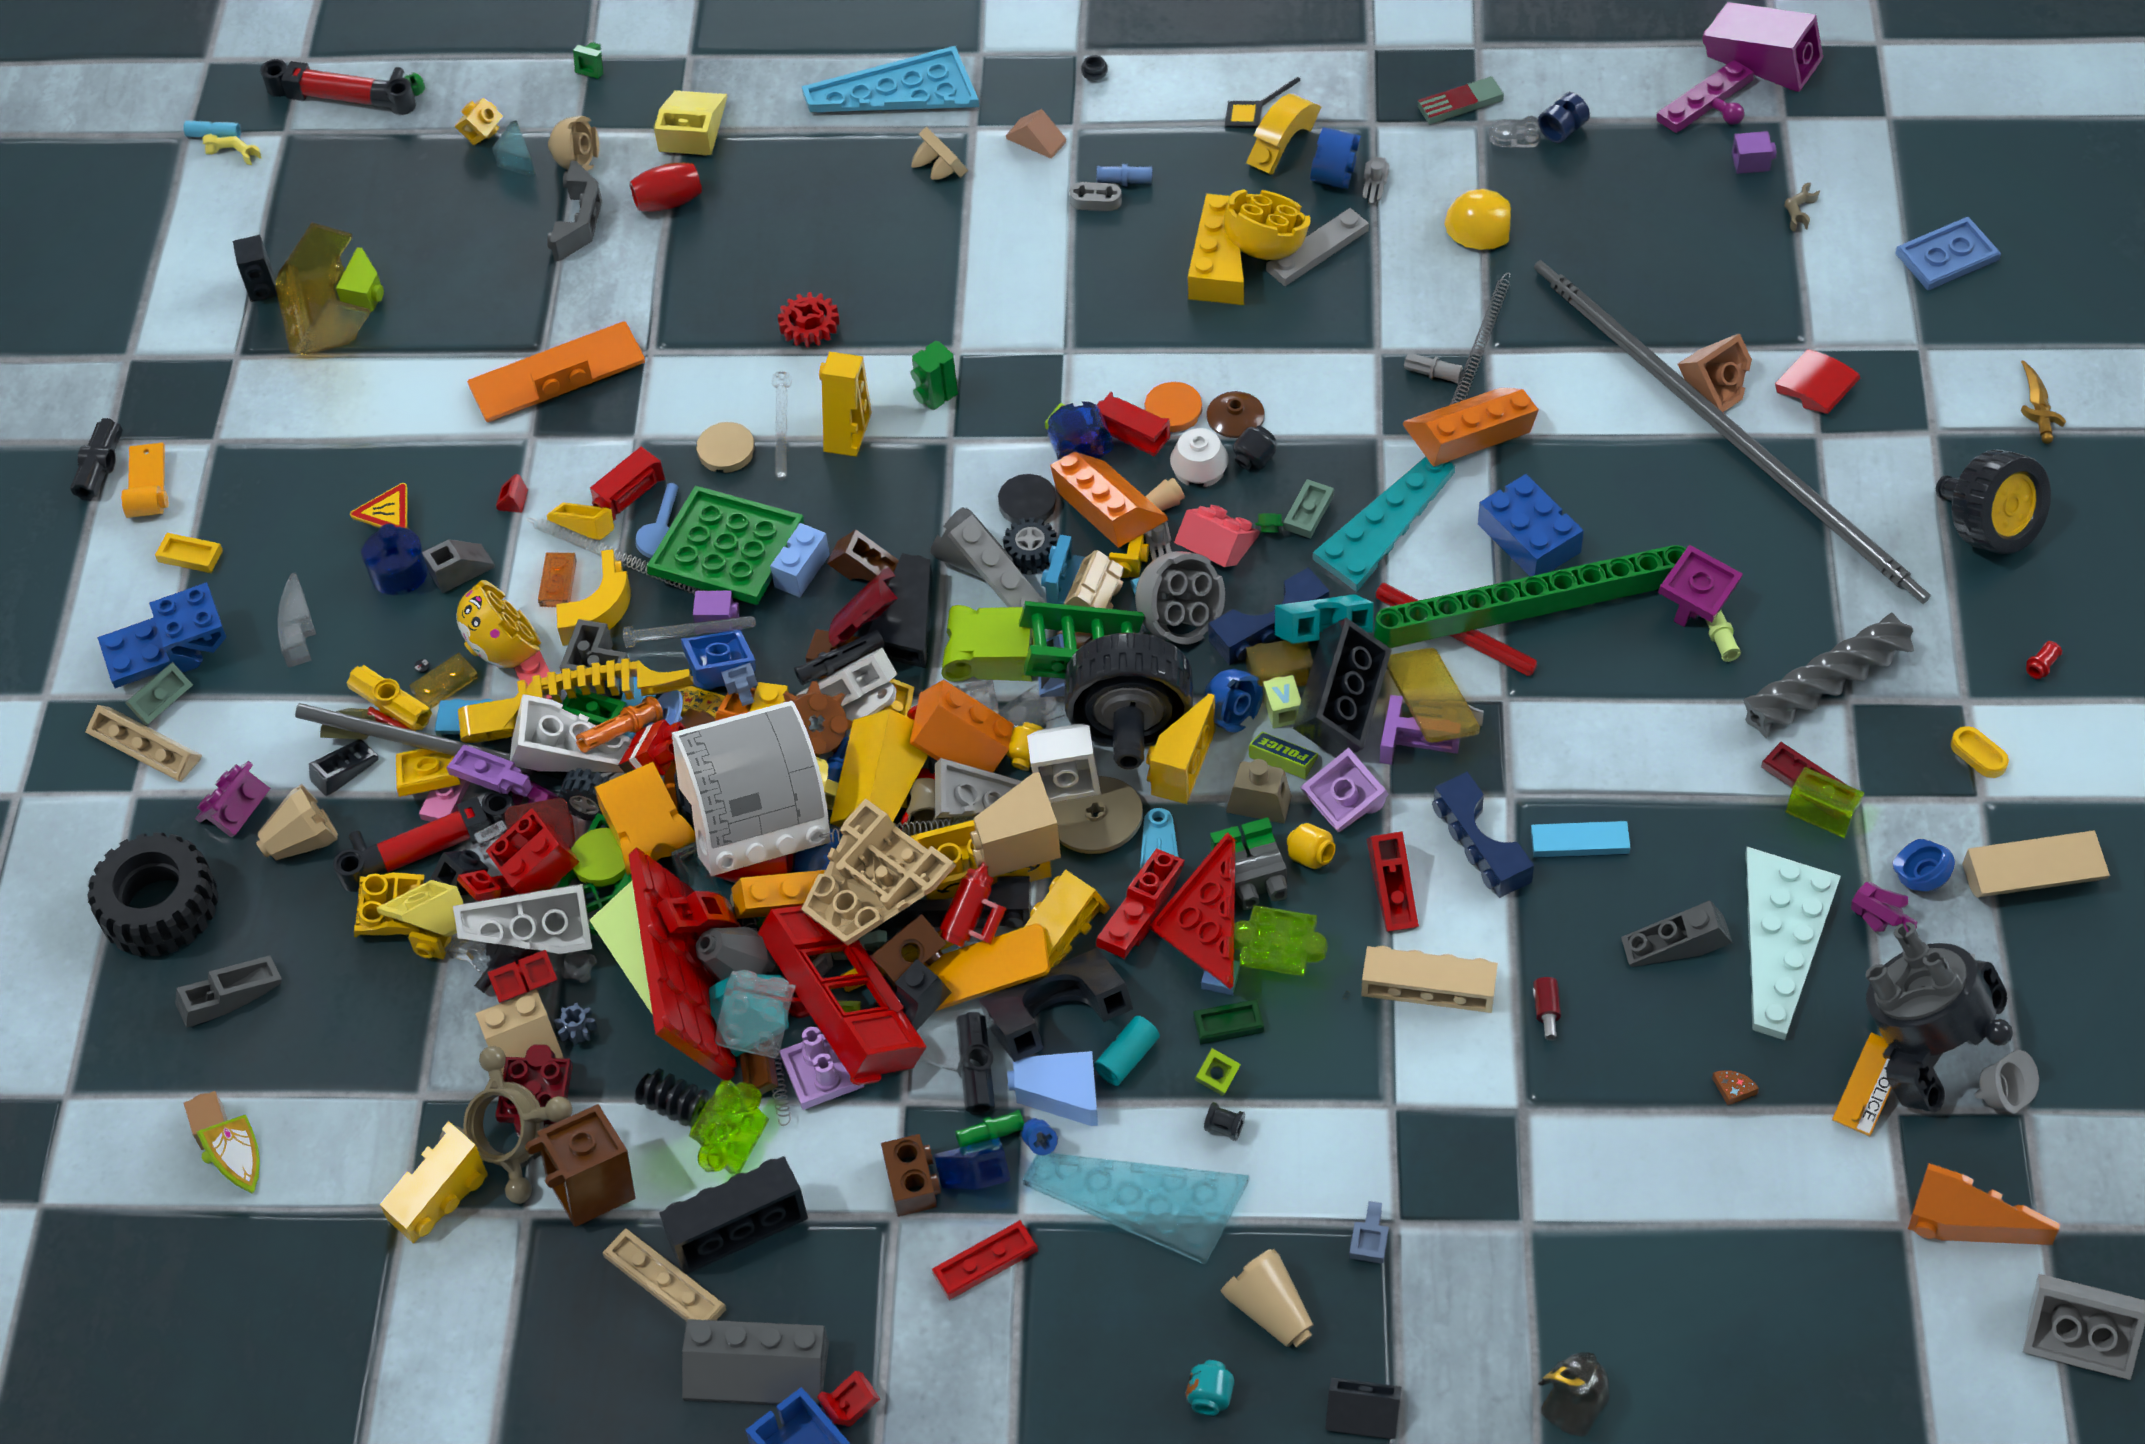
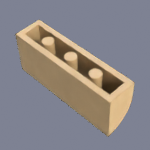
[1962,830,2110,898]

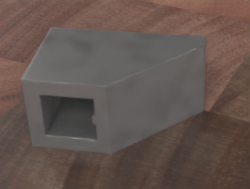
[422,539,495,593]

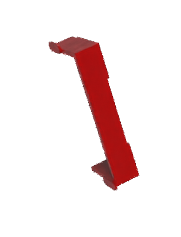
[757,905,927,1086]

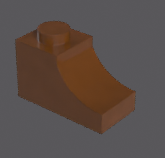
[827,529,899,586]

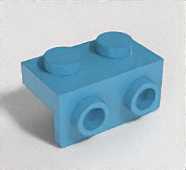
[1041,535,1085,604]

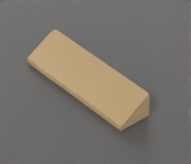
[85,705,202,782]

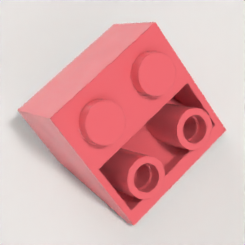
[1174,505,1260,567]

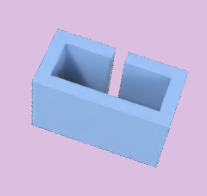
[770,523,830,597]

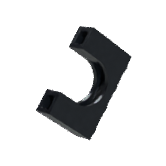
[979,948,1133,1062]

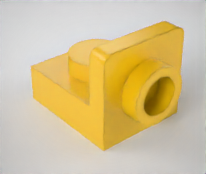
[408,928,455,959]

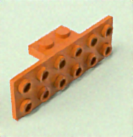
[467,321,645,422]

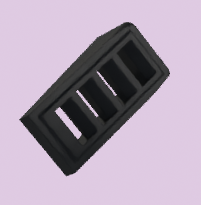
[309,739,378,796]

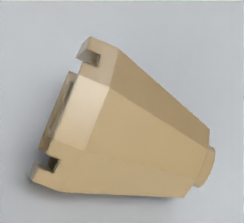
[256,784,338,860]

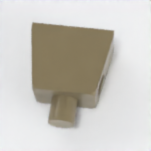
[1226,759,1292,824]

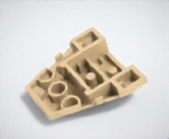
[802,798,956,946]

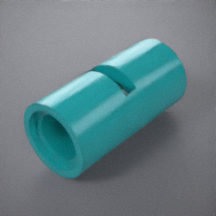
[1094,1016,1160,1086]

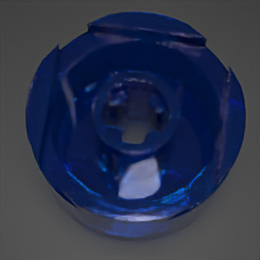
[1046,401,1114,460]
[361,524,428,595]

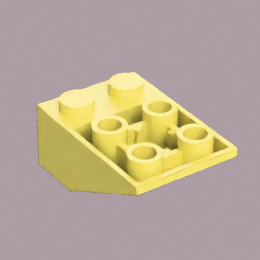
[654,91,727,155]

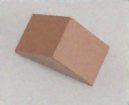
[1006,109,1066,159]

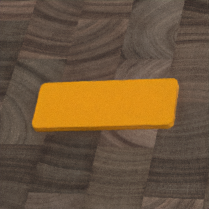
[923,923,1050,1012]

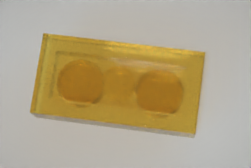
[409,652,478,709]

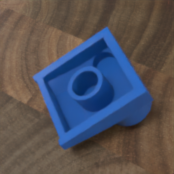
[681,629,756,690]

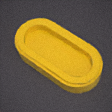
[1951,726,2009,778]

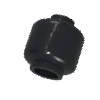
[1233,425,1276,470]

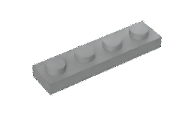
[948,515,1046,607]

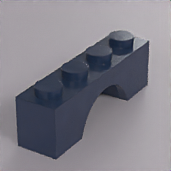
[1208,567,1330,665]
[1432,772,1534,898]

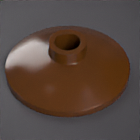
[1207,391,1264,438]

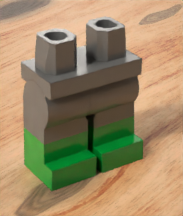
[1210,817,1287,910]

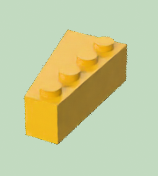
[1188,194,1244,305]

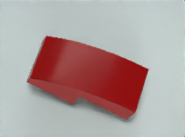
[457,870,519,901]

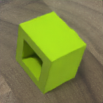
[1194,1048,1241,1096]

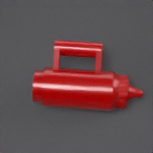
[940,861,1006,948]

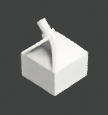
[1027,724,1101,803]

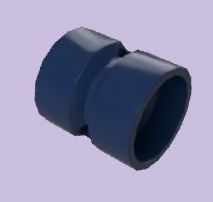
[1538,92,1590,143]

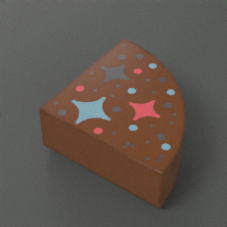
[1712,1070,1759,1105]

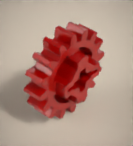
[777,292,840,347]

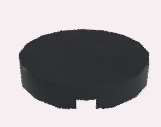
[998,474,1057,525]

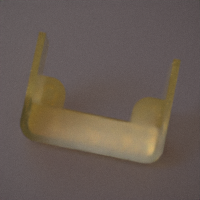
[276,222,370,356]

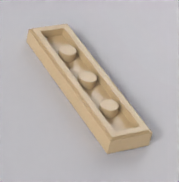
[603,1228,727,1321]

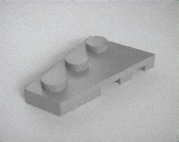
[935,758,1022,818]

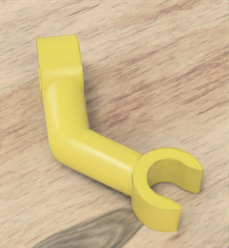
[203,134,261,165]

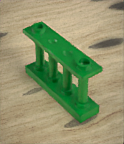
[1019,601,1145,679]

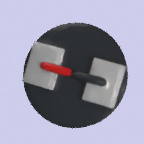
[414,659,430,672]

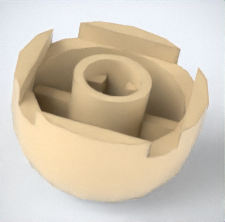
[548,116,599,171]

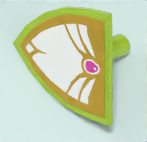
[197,1114,260,1193]

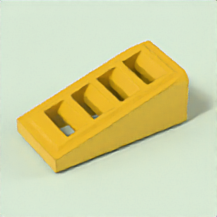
[546,502,614,540]

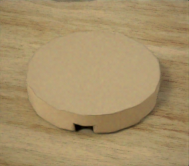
[697,422,755,473]

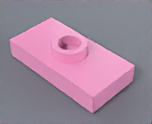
[419,778,470,822]

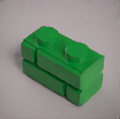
[910,341,958,410]

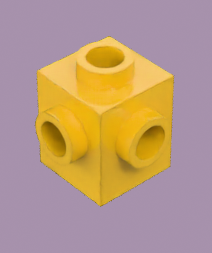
[454,97,503,145]

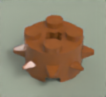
[783,681,853,758]

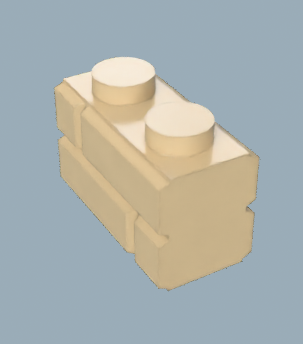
[1063,550,1124,609]

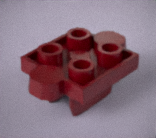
[495,1044,573,1137]

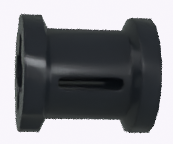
[1203,1102,1245,1141]

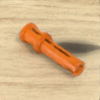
[576,696,663,753]

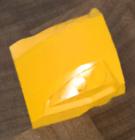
[354,872,424,937]

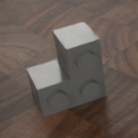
[560,619,628,698]

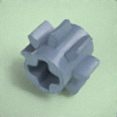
[554,1003,597,1046]

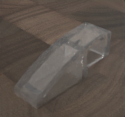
[278,573,316,668]

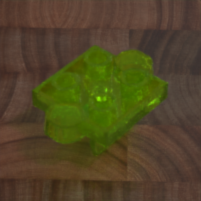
[1234,905,1328,976]
[689,1080,770,1174]

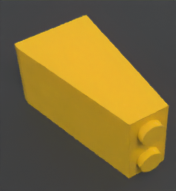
[830,709,928,828]

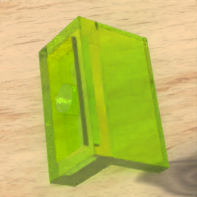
[1785,767,1864,838]

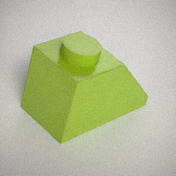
[336,247,384,312]

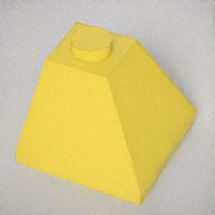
[377,880,464,936]

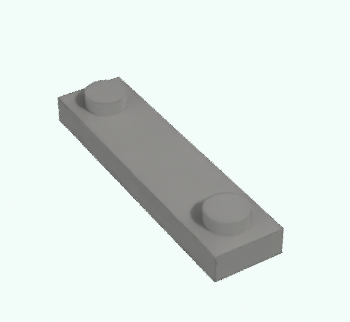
[1266,208,1369,286]

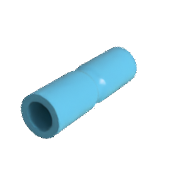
[184,120,241,138]

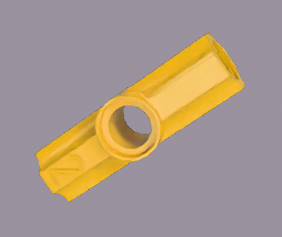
[346,665,432,731]

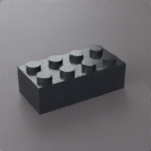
[1293,618,1392,757]
[659,1156,808,1275]

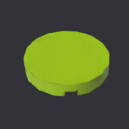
[572,828,626,887]

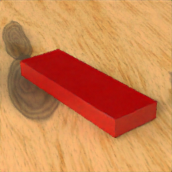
[932,1220,1038,1300]

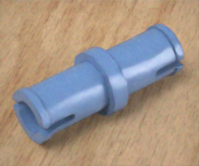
[1097,164,1152,186]

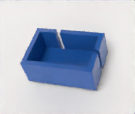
[1478,474,1584,576]
[745,1387,850,1444]

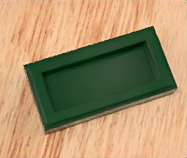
[1193,999,1264,1045]

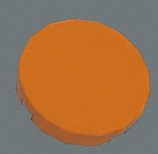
[1144,381,1202,433]

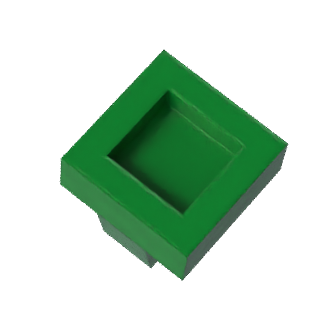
[573,42,603,79]

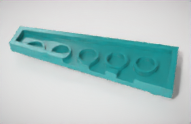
[1313,456,1455,592]

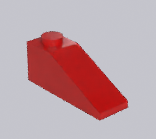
[1367,831,1419,932]

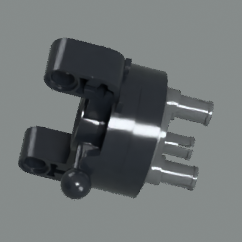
[1866,922,2013,1112]

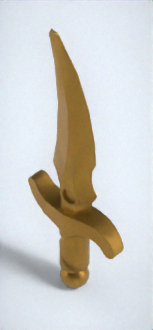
[2020,360,2066,444]

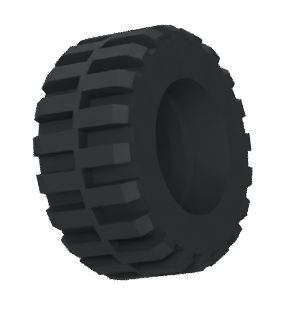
[87,832,218,956]

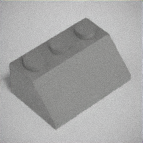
[2023,1274,2145,1380]

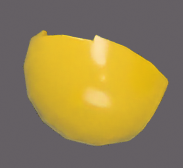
[1444,188,1511,250]

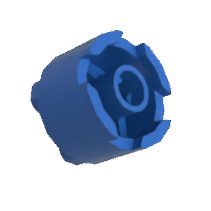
[1310,127,1361,189]

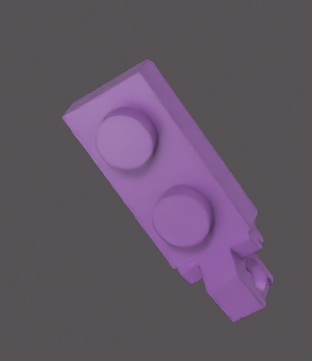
[446,744,533,797]

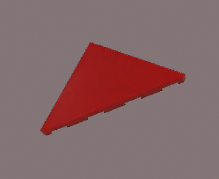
[1148,832,1235,989]

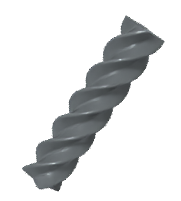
[1743,612,1914,738]

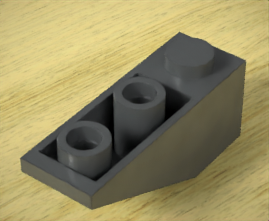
[1621,900,1732,967]

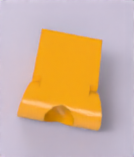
[595,762,696,876]

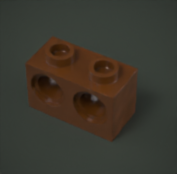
[881,1134,941,1217]

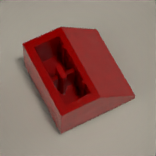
[485,808,580,894]

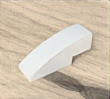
[796,648,897,721]

